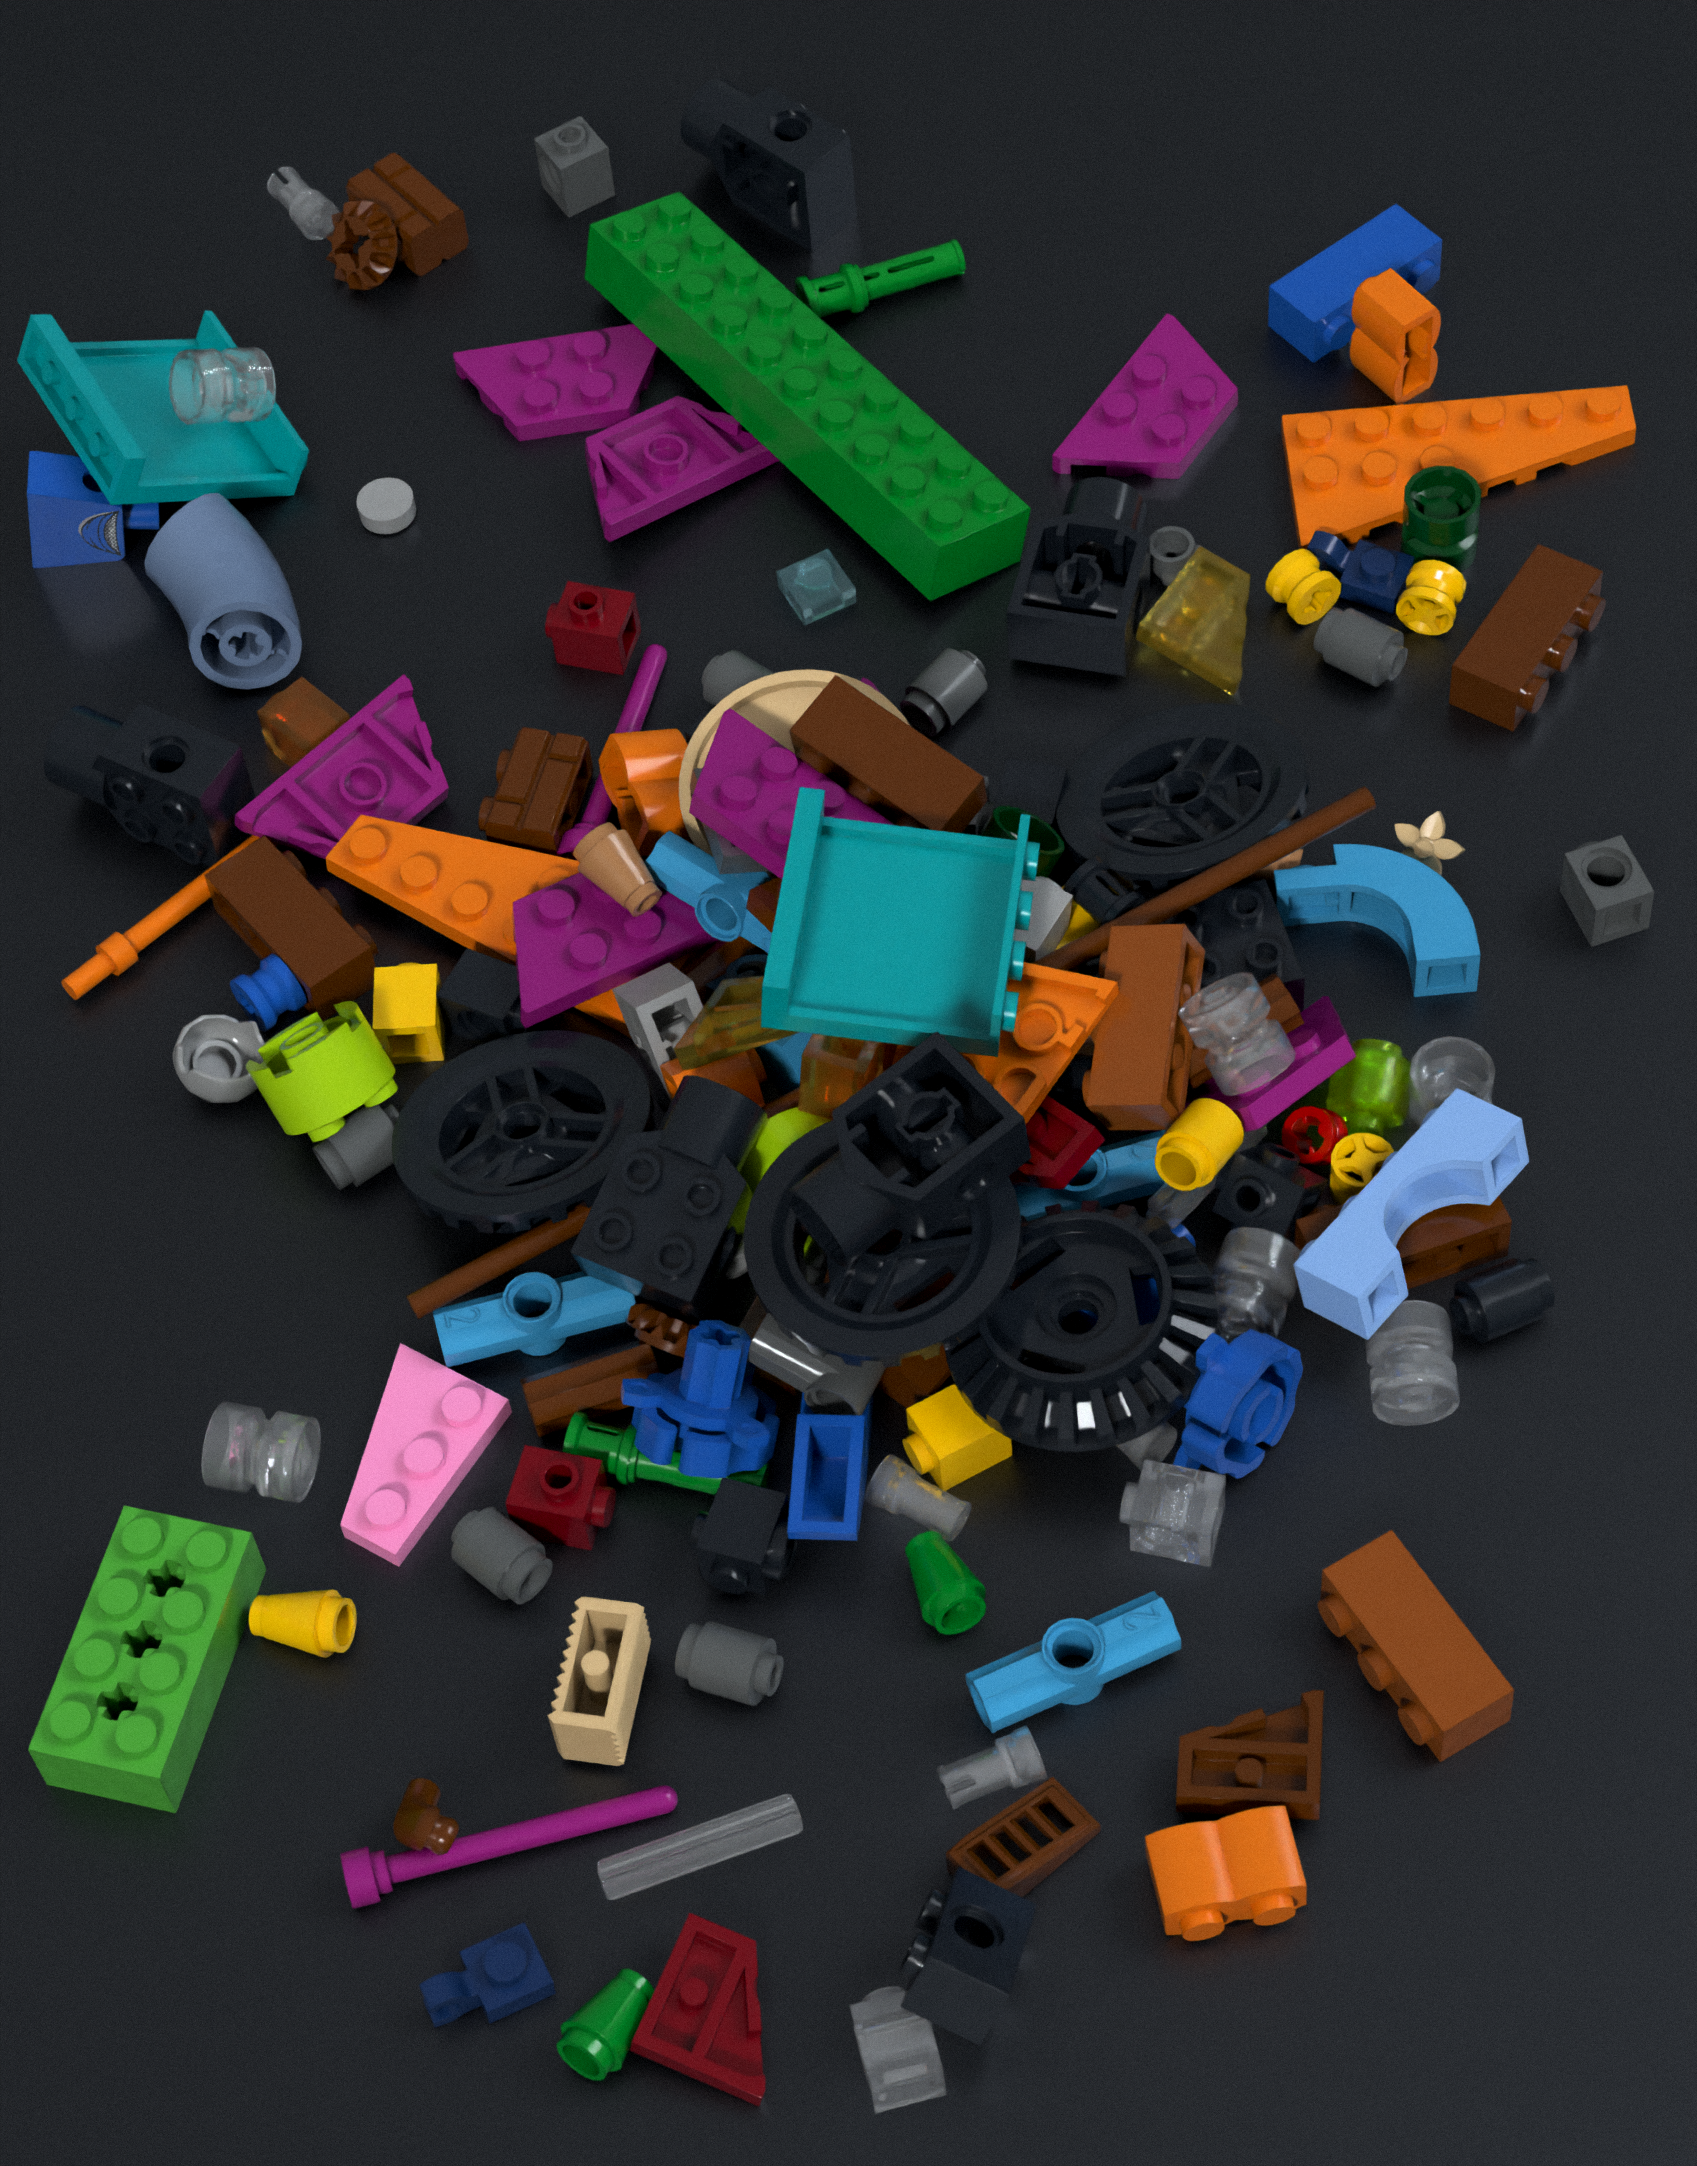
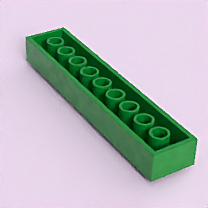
[585,191,1031,601]

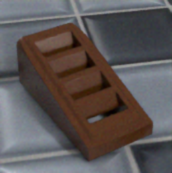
[945,1777,1101,1897]

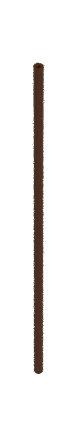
[406,786,1376,1319]

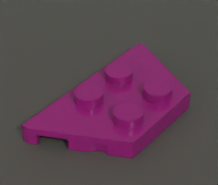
[1052,313,1238,479]
[453,324,660,442]
[585,396,780,542]
[235,674,449,860]
[689,708,894,879]
[512,872,718,1028]
[1140,996,1356,1135]

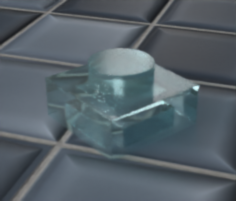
[776,549,857,625]

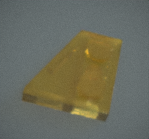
[1136,546,1250,695]
[674,976,799,1070]

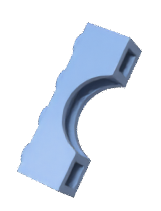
[1293,1088,1530,1340]

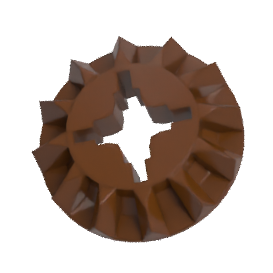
[324,200,398,290]
[625,1301,699,1358]

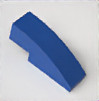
[787,1392,874,1541]

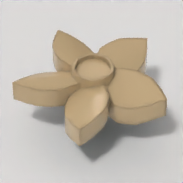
[1394,811,1465,875]

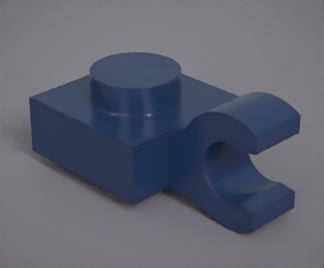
[1307,531,1415,615]
[419,1922,556,2027]

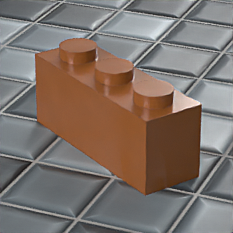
[1082,924,1205,1131]
[1318,1530,1515,1762]

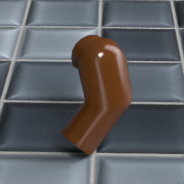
[393,1778,459,1855]

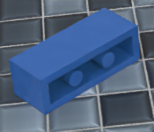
[1268,204,1442,363]

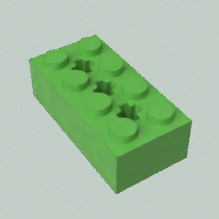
[28,1505,266,1813]

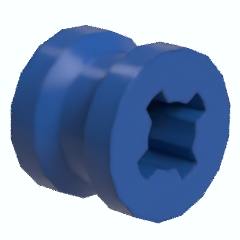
[230,953,307,1032]

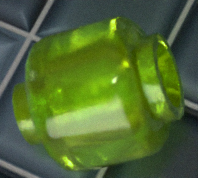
[1326,1039,1416,1137]

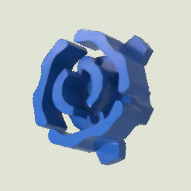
[621,1320,780,1478]
[1172,1329,1303,1479]

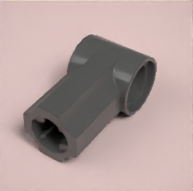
[747,1313,886,1415]

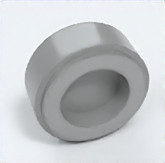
[356,477,416,534]

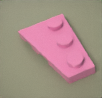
[340,1343,512,1567]

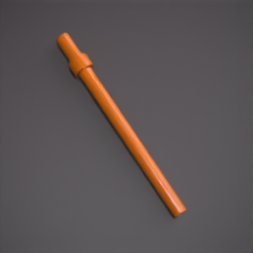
[61,835,280,1000]

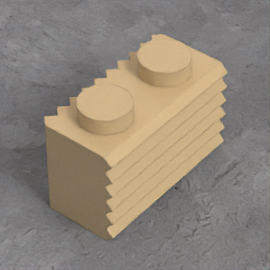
[548,1596,652,1766]

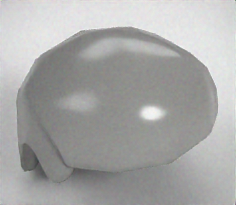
[173,1014,265,1103]

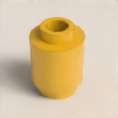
[1155,1098,1244,1191]

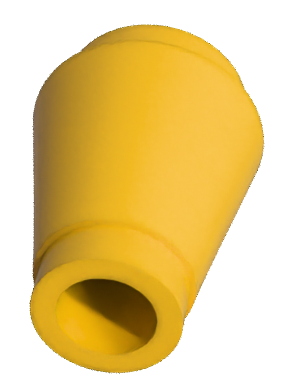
[249,1589,357,1658]

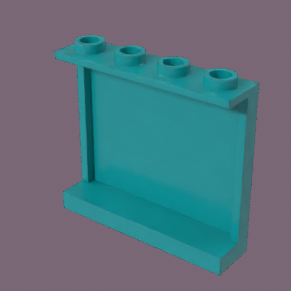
[17,311,309,505]
[761,787,1040,1057]

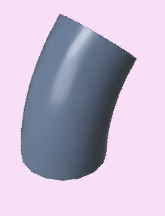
[144,493,302,690]

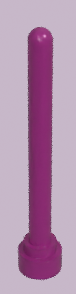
[556,644,667,861]
[340,1785,678,1909]

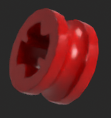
[1282,1106,1348,1166]

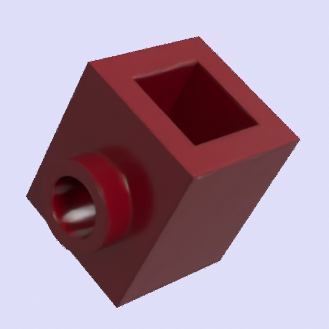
[545,581,641,675]
[505,1445,616,1550]

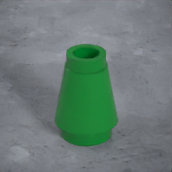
[905,1531,986,1635]
[557,1968,655,2081]

